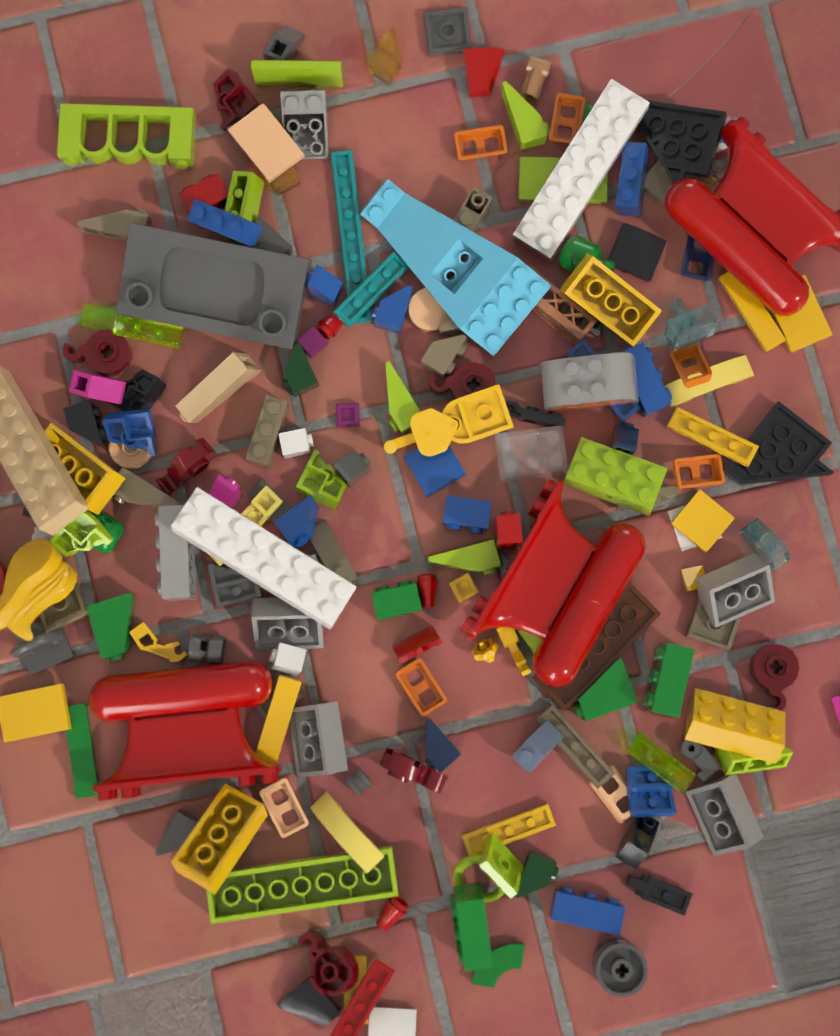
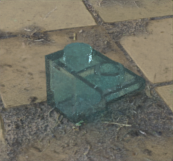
[740,518,791,571]

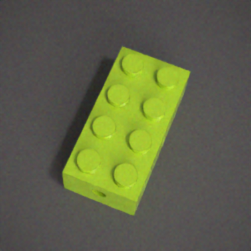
[564,437,668,516]

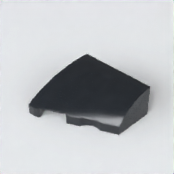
[106,369,167,412]
[277,975,342,1027]

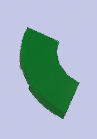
[471,943,525,988]

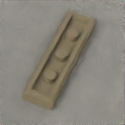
[536,704,615,789]

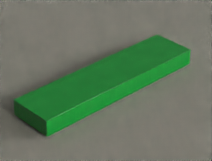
[66,703,99,799]

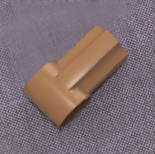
[520,54,552,102]

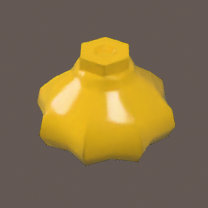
[471,638,499,663]

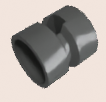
[188,632,226,664]

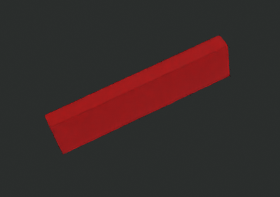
[330,958,395,1036]

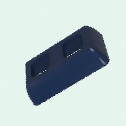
[681,235,714,281]

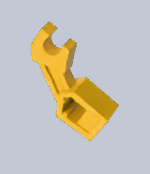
[129,622,188,662]
[495,627,531,676]

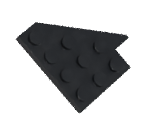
[638,100,727,184]
[723,401,833,485]

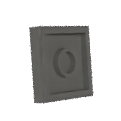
[424,7,472,57]

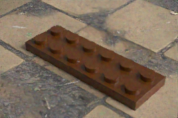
[532,582,661,711]

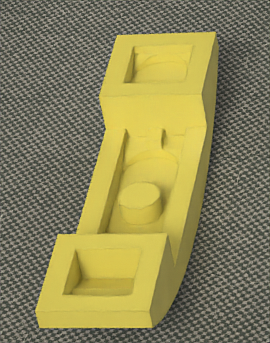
[664,355,754,407]
[207,485,283,566]
[310,791,384,873]

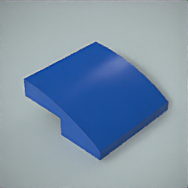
[403,446,466,497]
[626,766,677,817]

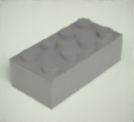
[155,505,197,601]

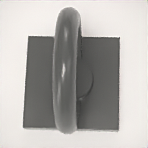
[10,621,75,675]

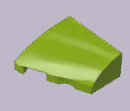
[294,449,347,510]
[49,510,113,557]

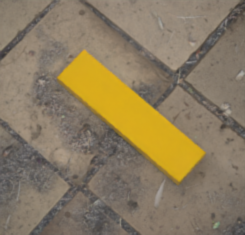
[718,272,786,353]
[667,407,759,467]
[256,674,302,764]
[461,803,556,856]

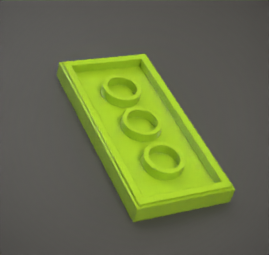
[251,60,343,87]
[518,157,608,204]

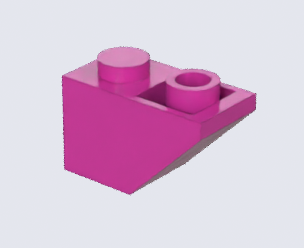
[69,370,126,404]
[209,475,243,509]

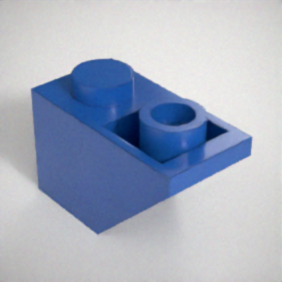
[306,265,344,307]

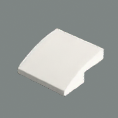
[368,1007,417,1036]

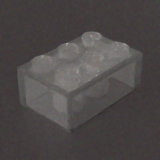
[493,425,568,482]

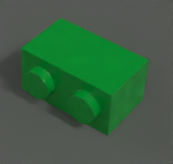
[371,580,422,621]

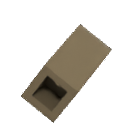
[454,186,493,233]
[420,335,468,379]

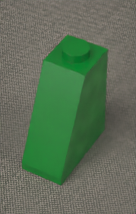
[86,592,136,662]
[574,658,638,721]

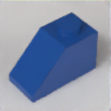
[372,286,413,334]
[274,495,319,549]

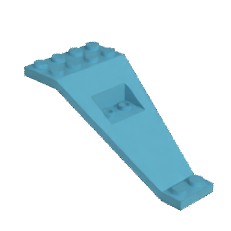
[360,178,551,356]

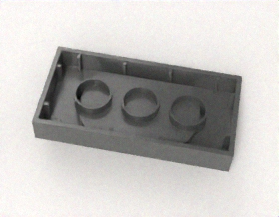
[116,223,312,349]

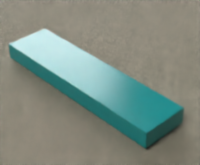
[333,251,409,328]

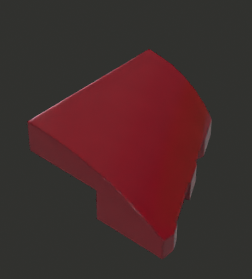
[213,69,260,131]

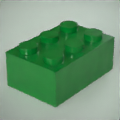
[642,643,695,718]
[449,882,493,972]

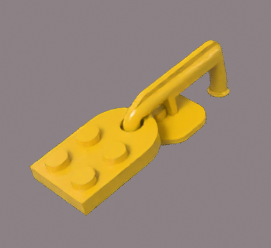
[383,384,514,456]

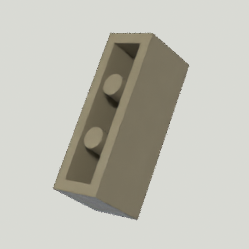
[245,395,290,470]

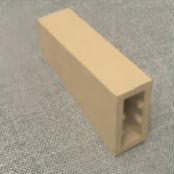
[176,352,262,423]

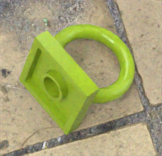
[453,834,524,903]

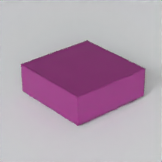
[297,326,329,358]
[336,403,360,428]

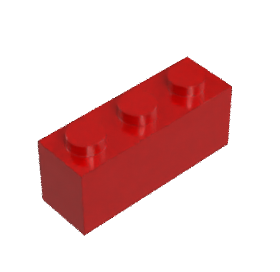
[493,511,523,550]

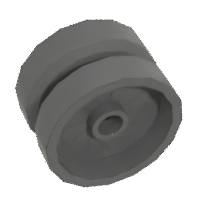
[592,938,648,997]

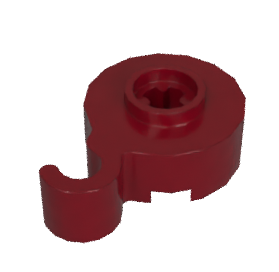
[63,329,133,377]
[429,362,496,399]
[155,438,216,495]
[749,644,799,711]
[379,747,448,794]
[298,931,359,996]

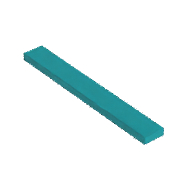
[330,150,372,325]

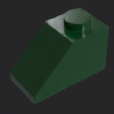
[283,342,319,397]
[514,849,559,898]

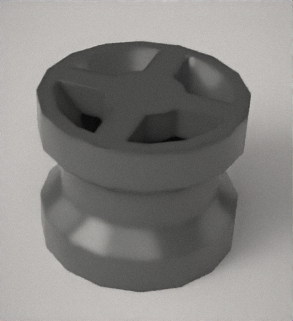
[345,767,373,797]

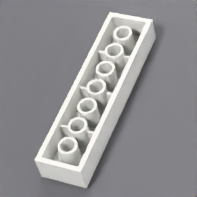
[513,79,650,261]
[171,487,356,629]

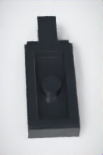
[505,401,566,430]
[626,874,693,916]

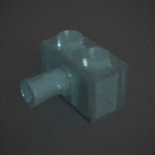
[664,298,718,351]

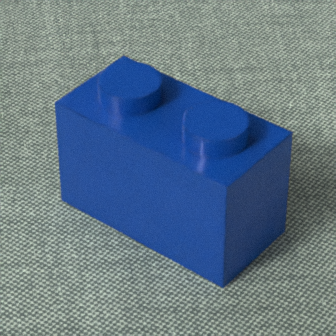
[443,495,492,534]

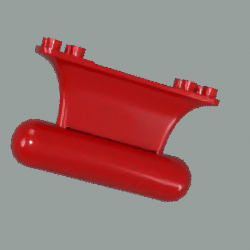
[665,117,840,316]
[460,479,646,687]
[89,661,282,801]

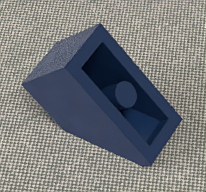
[609,422,639,455]
[424,719,461,773]

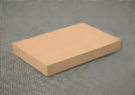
[228,103,305,183]

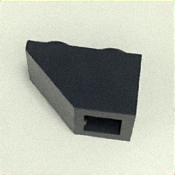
[63,400,107,448]
[615,817,660,869]

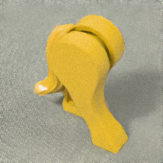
[0,539,77,641]

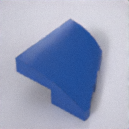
[102,409,157,456]

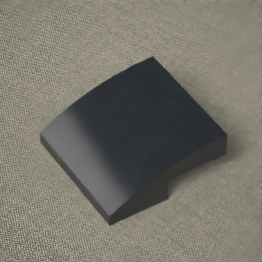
[608,223,667,282]

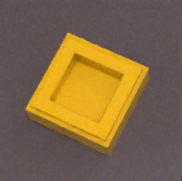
[448,573,479,603]

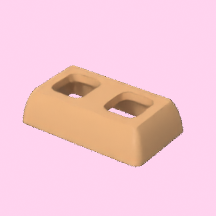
[589,765,630,823]
[259,778,309,838]

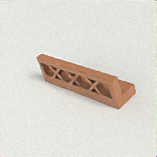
[527,264,597,345]

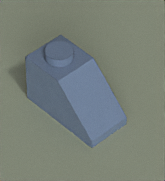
[512,720,565,773]

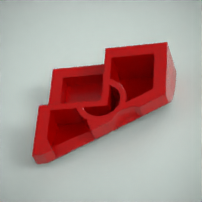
[463,48,505,98]
[392,625,442,664]

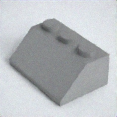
[695,553,775,628]
[251,597,324,650]
[289,701,348,778]
[686,774,764,856]

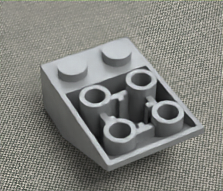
[280,88,329,159]

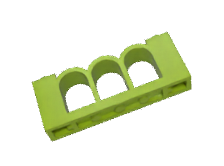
[57,104,196,169]

